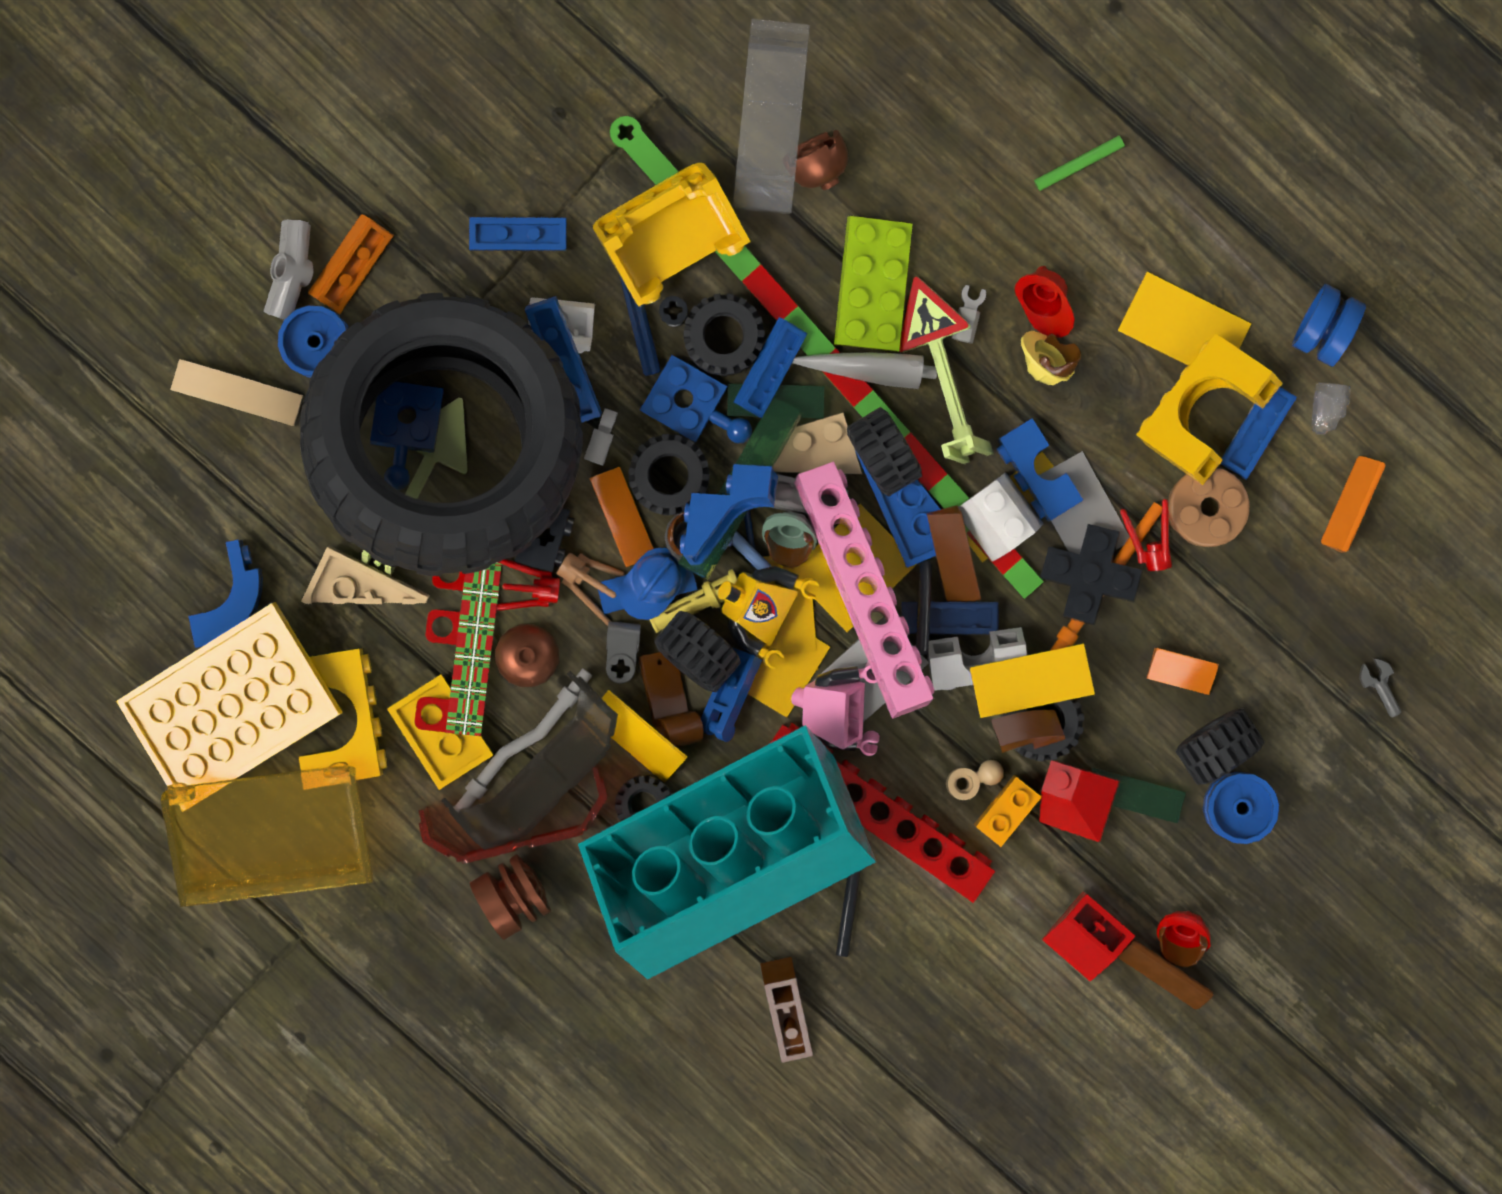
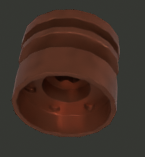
[469,854,551,940]

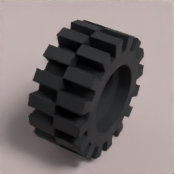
[615,775,672,821]

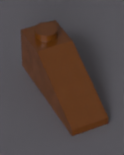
[760,957,813,1063]

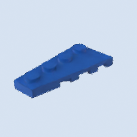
[855,450,941,568]

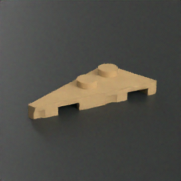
[301,545,430,604]

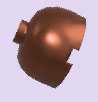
[782,130,848,190]
[495,624,559,687]

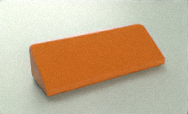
[308,214,394,315]
[1321,456,1385,553]
[590,467,654,568]

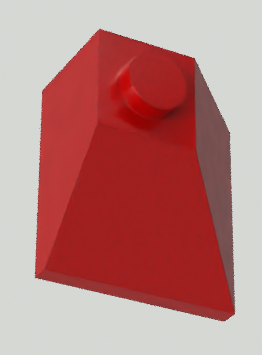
[1039,760,1120,842]

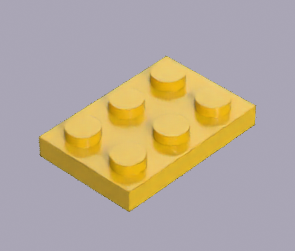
[387,674,494,790]

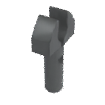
[1359,659,1401,717]

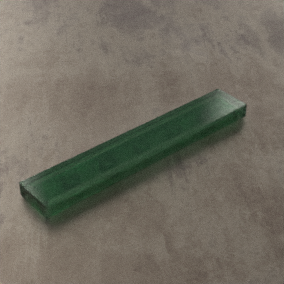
[678,397,803,580]

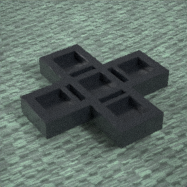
[1040,524,1143,626]

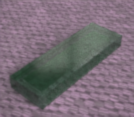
[727,384,825,419]
[1091,767,1186,823]

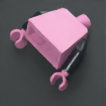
[791,662,880,756]

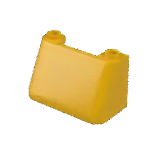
[593,163,751,307]

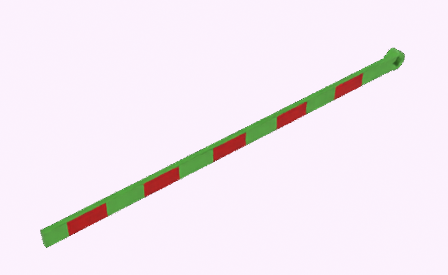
[610,116,1043,599]

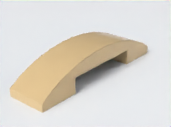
[170,359,303,426]

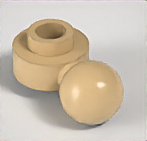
[946,760,1004,800]

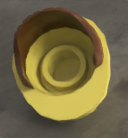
[1021,331,1081,385]

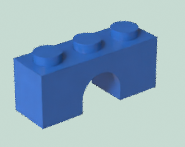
[996,418,1083,522]

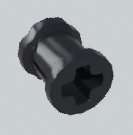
[659,296,688,327]

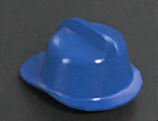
[619,548,687,620]

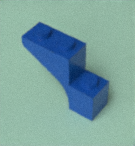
[680,464,778,565]

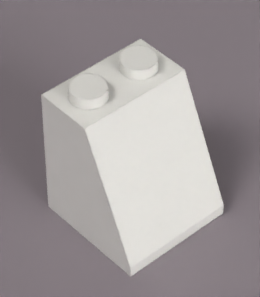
[959,472,1043,562]

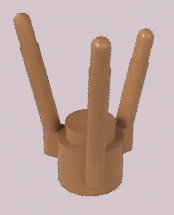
[557,553,625,626]

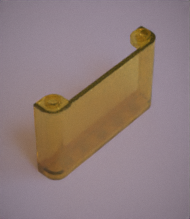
[160,762,373,907]

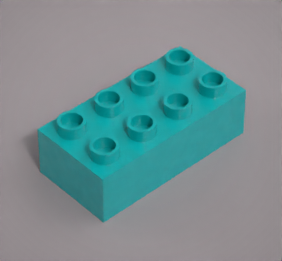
[578,725,876,980]

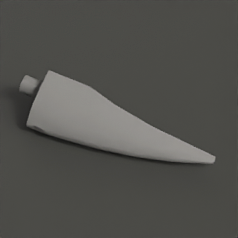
[792,352,937,389]

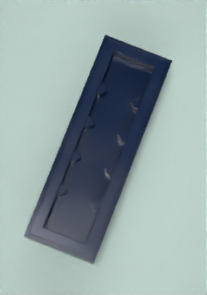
[901,602,998,634]

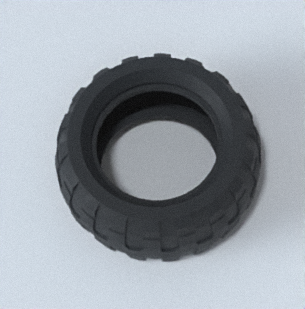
[300,293,583,576]

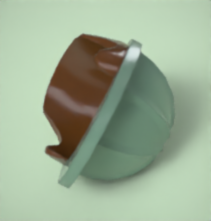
[762,510,817,567]

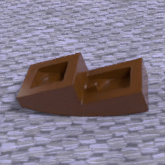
[991,710,1065,753]

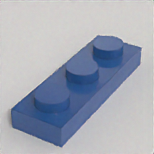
[469,217,567,251]

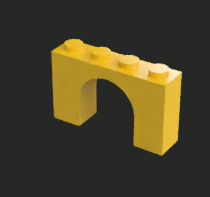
[1136,333,1283,485]
[299,648,387,789]

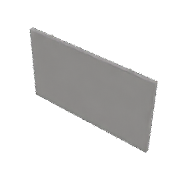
[1039,451,1130,554]

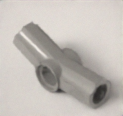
[263,220,313,319]

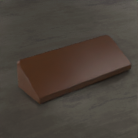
[926,505,981,602]
[1118,939,1214,1010]

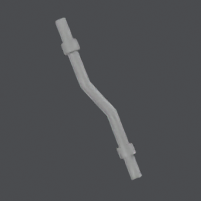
[452,668,593,818]

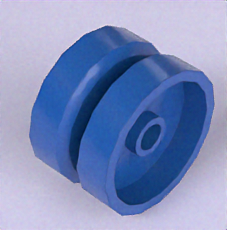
[1292,284,1366,367]
[278,306,349,378]
[1203,771,1279,844]

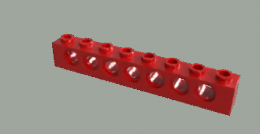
[769,723,995,903]

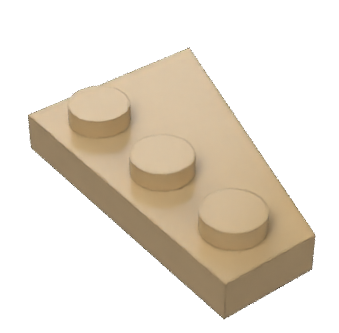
[751,413,862,474]

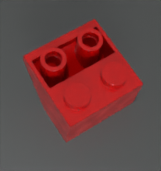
[1042,891,1135,982]

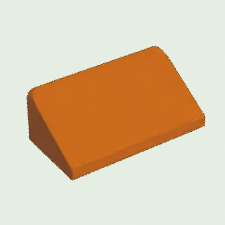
[1146,648,1219,695]

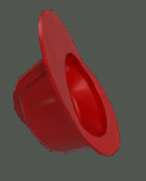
[1015,265,1075,338]

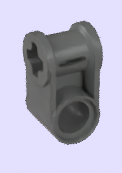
[606,621,641,684]

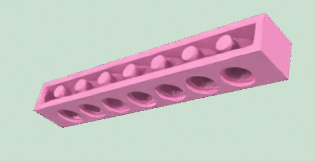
[794,462,934,719]

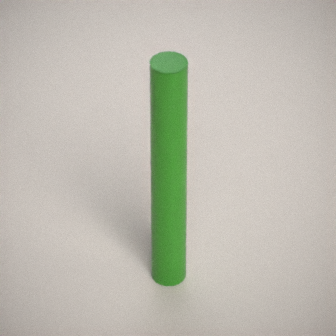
[1034,136,1125,191]

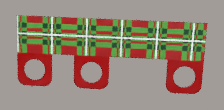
[414,562,502,736]

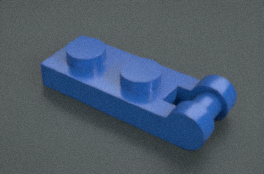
[701,647,762,742]

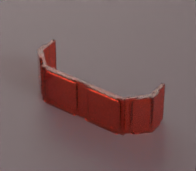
[419,765,609,864]

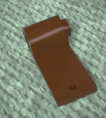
[638,652,704,748]

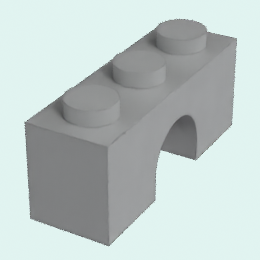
[927,627,1027,691]

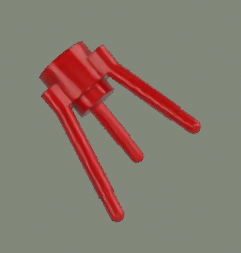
[1120,499,1172,571]
[496,559,560,611]

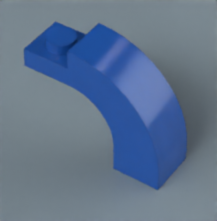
[188,540,263,648]

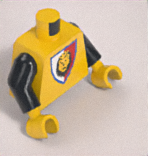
[718,566,820,669]

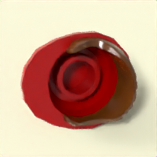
[1157,911,1211,967]

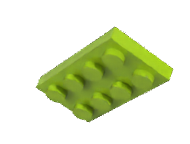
[834,216,913,352]

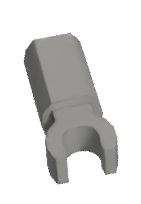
[952,285,986,344]
[584,408,618,466]

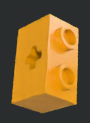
[974,775,1041,847]

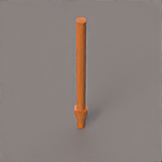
[1050,502,1162,651]

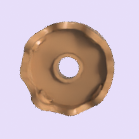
[1168,468,1250,547]

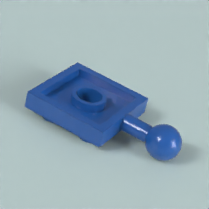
[640,355,752,444]
[370,382,444,491]

